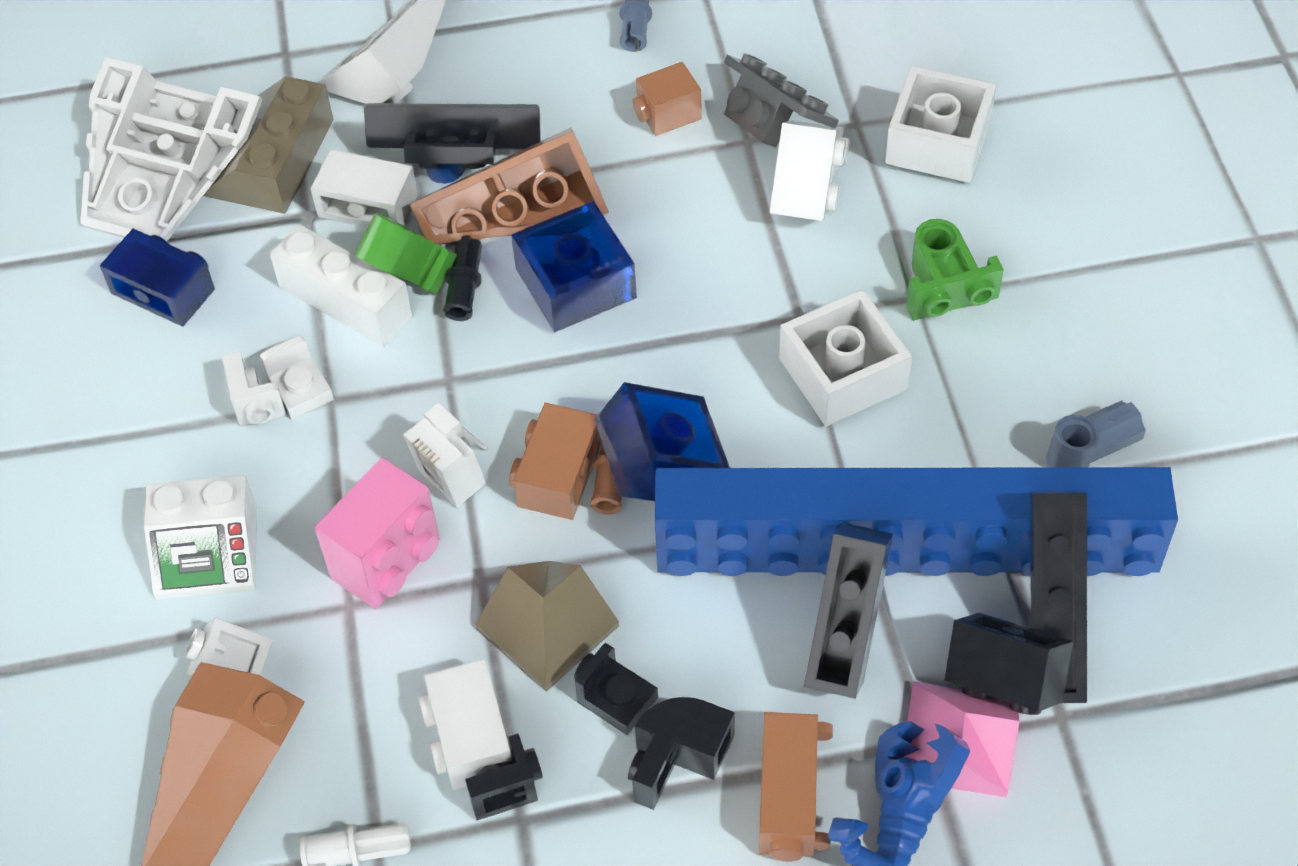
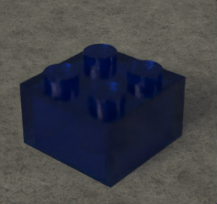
[511,201,637,333]
[595,382,730,501]

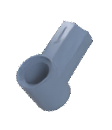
[1046,400,1146,467]

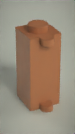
[759,712,833,862]

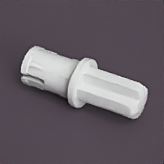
[300,822,411,866]

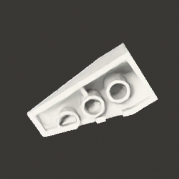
[319,0,446,104]

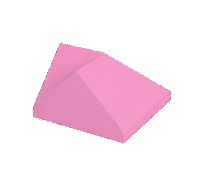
[904,681,1019,798]

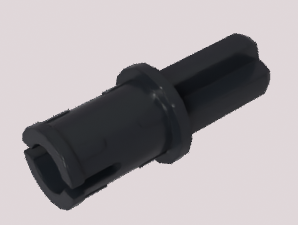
[443,235,482,321]

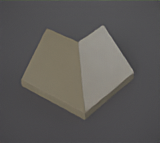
[475,561,619,692]

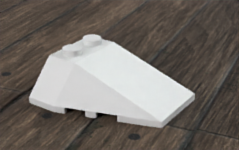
[80,56,263,248]

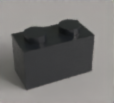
[944,613,1073,715]

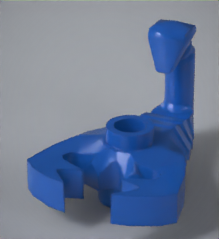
[828,721,970,866]

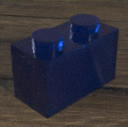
[99,228,215,327]

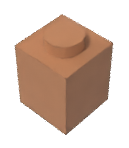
[632,61,702,136]

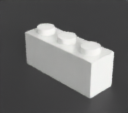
[269,224,413,347]

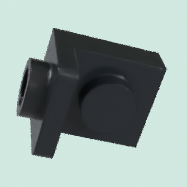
[574,642,658,736]
[465,733,543,821]

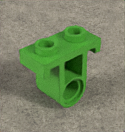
[354,213,457,295]
[906,219,1004,321]

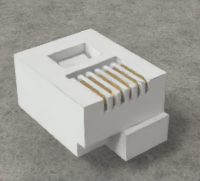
[403,402,487,508]

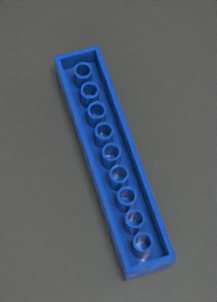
[655,467,1178,576]

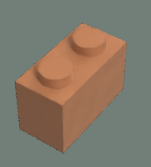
[509,402,602,520]

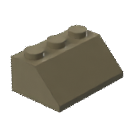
[204,76,334,214]

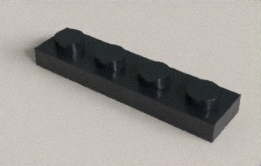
[1030,491,1087,703]

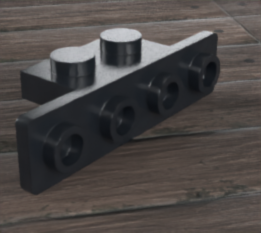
[364,103,541,169]

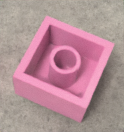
[314,457,440,609]

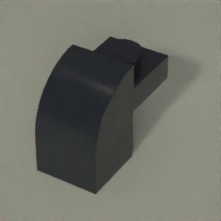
[628,697,735,810]

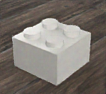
[885,66,997,183]
[779,289,912,427]

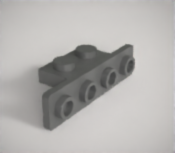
[724,53,839,147]

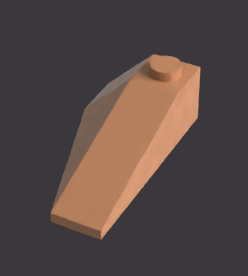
[410,127,609,244]
[141,662,305,866]

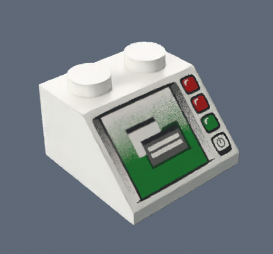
[144,475,257,600]

